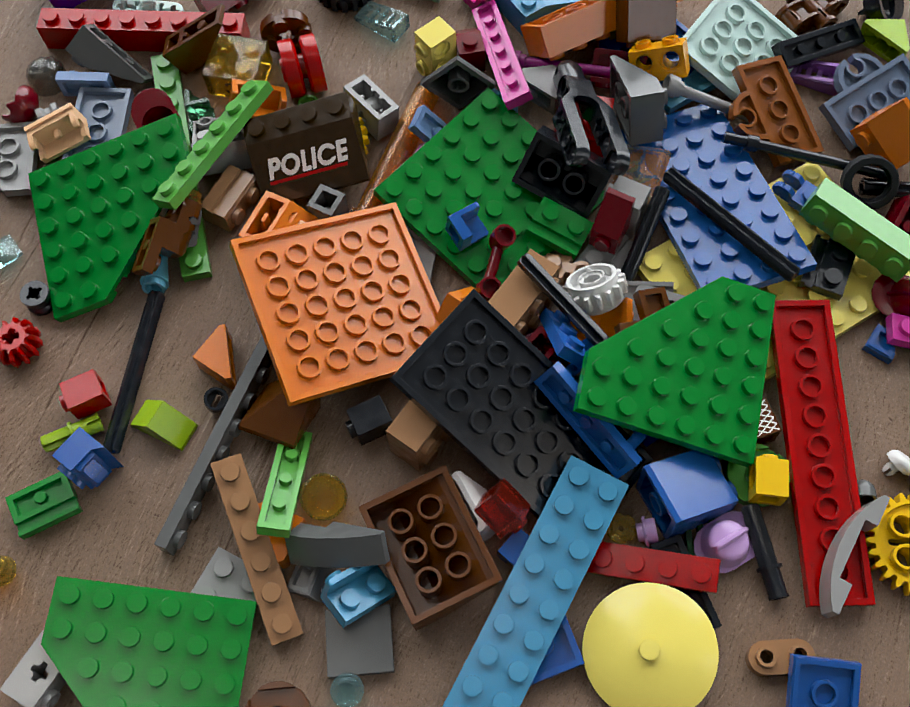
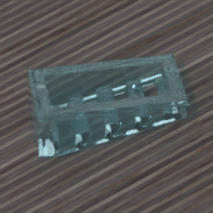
[354,1,410,43]

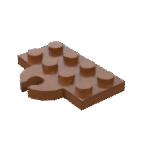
[728,55,825,168]

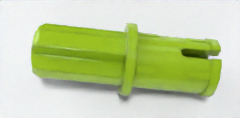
[40,413,105,452]

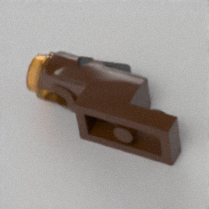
[132,189,203,276]

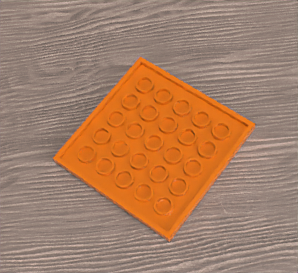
[229,202,441,407]

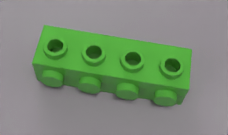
[799,177,910,282]

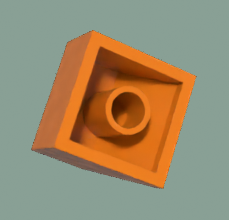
[849,97,910,170]

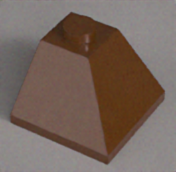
[238,380,321,449]

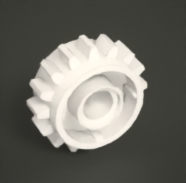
[562,263,628,316]

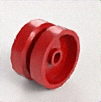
[276,33,328,99]

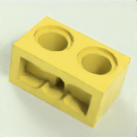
[414,16,457,76]

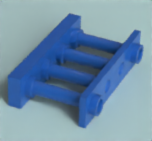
[534,338,658,479]

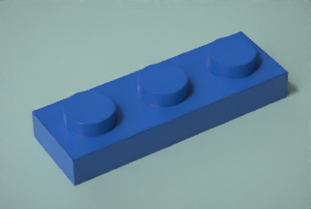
[539,307,585,368]

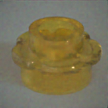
[606,513,637,544]

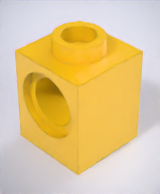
[748,454,789,506]

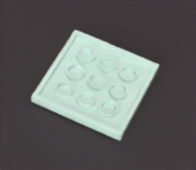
[682,0,797,101]

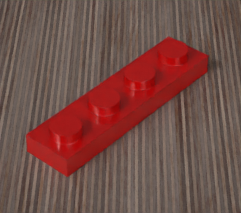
[586,541,721,594]

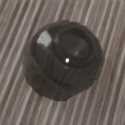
[26,56,66,97]

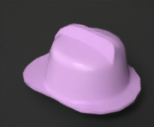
[694,511,755,573]

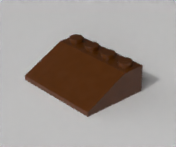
[358,465,503,631]

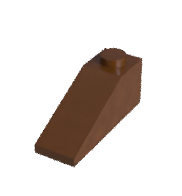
[162,3,225,75]

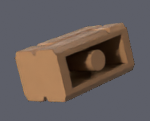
[200,164,260,232]

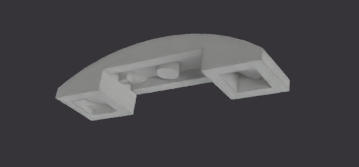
[819,495,890,618]

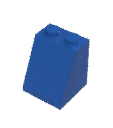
[636,450,739,539]

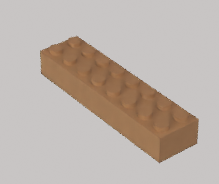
[386,249,561,472]

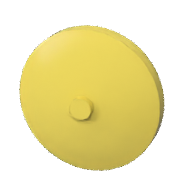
[582,582,719,707]

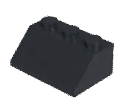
[512,125,612,219]

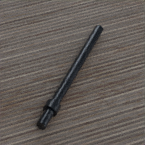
[723,132,887,180]

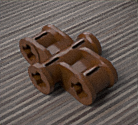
[775,0,849,36]

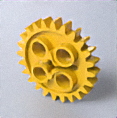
[865,493,910,596]

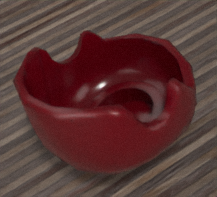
[2,85,39,123]

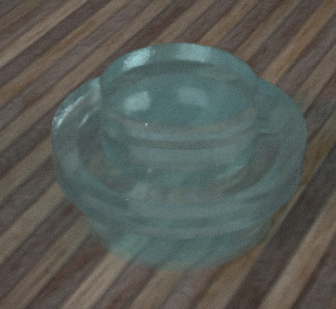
[330,672,364,707]

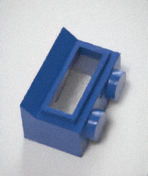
[52,427,124,490]

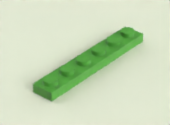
[152,80,274,210]

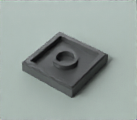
[325,604,395,679]

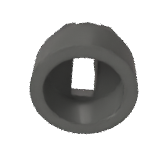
[857,479,877,506]

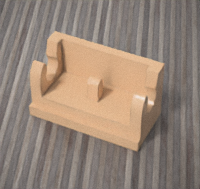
[24,103,91,164]

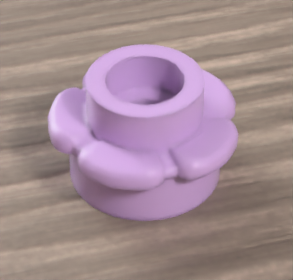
[636,516,659,547]

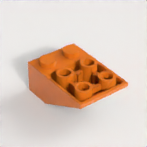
[238,190,320,238]

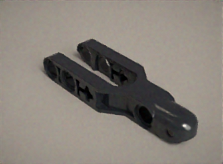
[552,60,630,176]

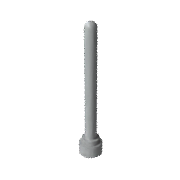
[662,73,749,122]

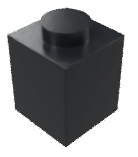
[344,395,392,446]

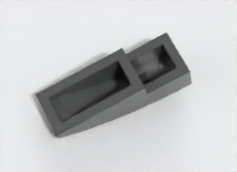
[285,522,390,568]

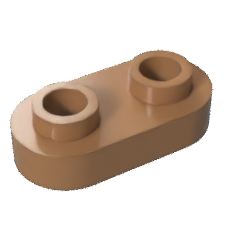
[745,638,815,677]

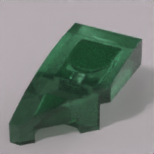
[184,89,216,137]

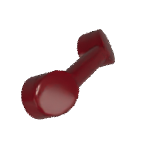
[475,224,516,301]

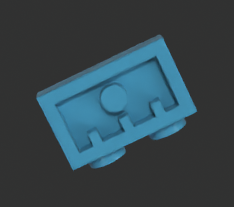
[320,565,396,628]

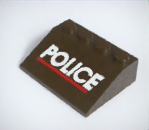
[243,91,371,201]

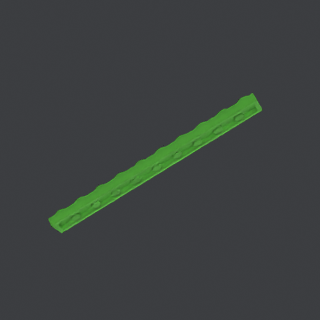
[151,54,213,282]

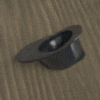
[858,0,904,19]

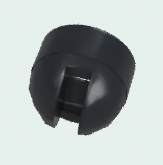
[204,387,228,413]

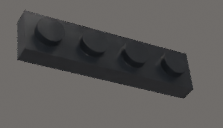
[771,18,866,69]

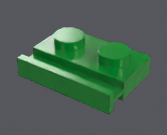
[524,196,594,260]
[5,472,83,540]

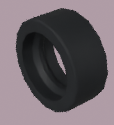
[840,154,900,210]

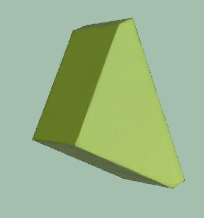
[860,19,910,62]
[130,399,198,451]

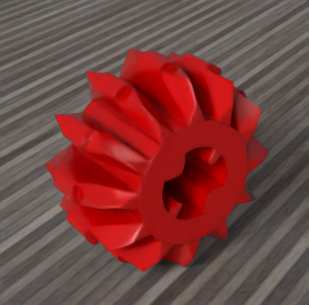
[0,317,44,368]

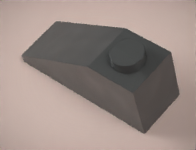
[65,24,154,84]

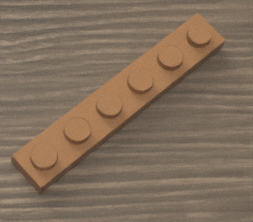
[210,453,303,647]

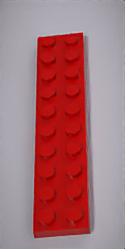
[771,300,876,607]

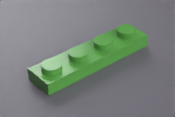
[256,432,312,538]

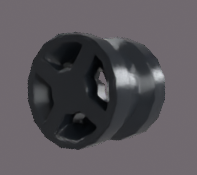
[20,280,53,316]

